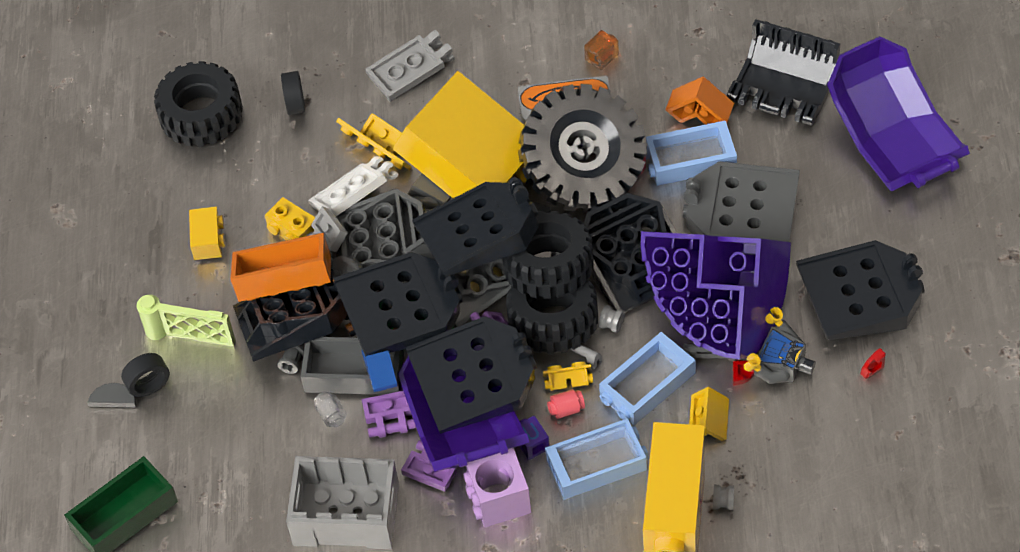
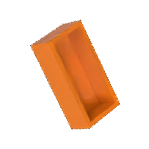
[231,233,331,302]

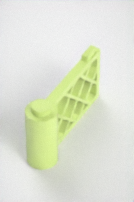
[137,295,236,347]

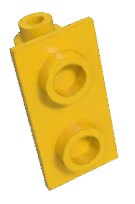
[543,362,593,391]

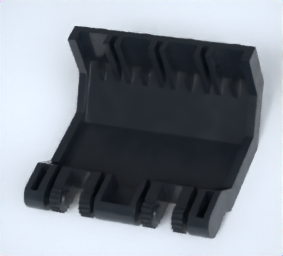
[727,19,840,126]

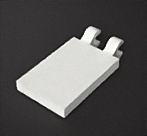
[308,156,399,217]

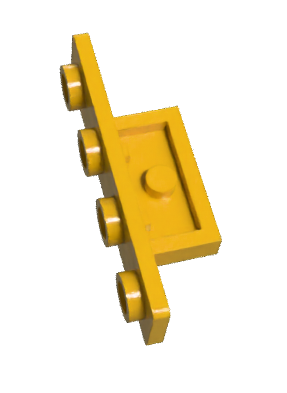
[336,113,412,170]

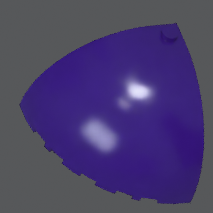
[641,231,791,360]

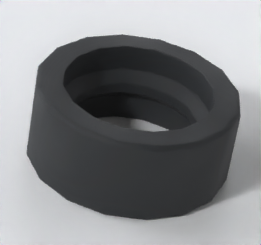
[281,71,305,115]
[121,353,170,397]

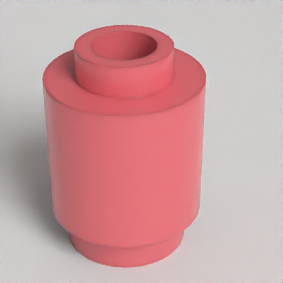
[547,389,585,419]

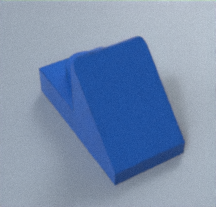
[361,350,397,393]

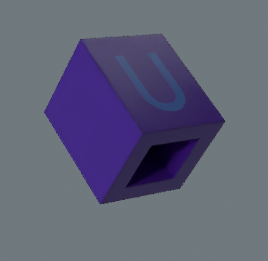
[520,415,550,460]

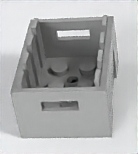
[286,456,399,549]

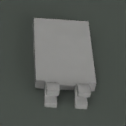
[365,30,455,102]

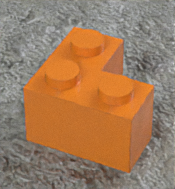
[665,76,734,125]

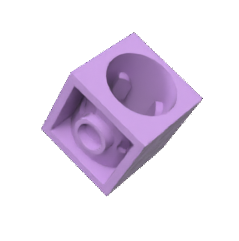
[463,448,531,528]

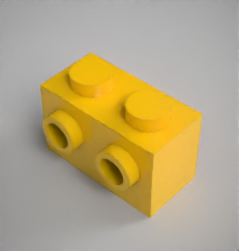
[265,197,315,241]
[189,207,225,260]

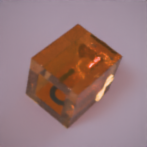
[584,30,619,70]

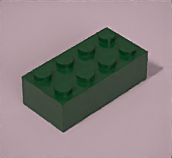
[64,456,178,552]

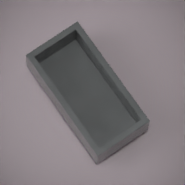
[301,337,404,395]

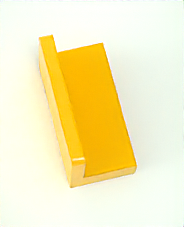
[689,387,729,441]

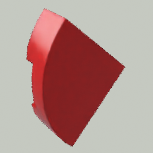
[860,348,886,379]
[733,361,755,386]

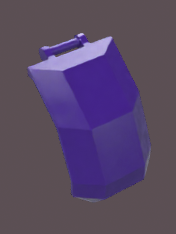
[827,36,970,191]
[398,345,530,472]

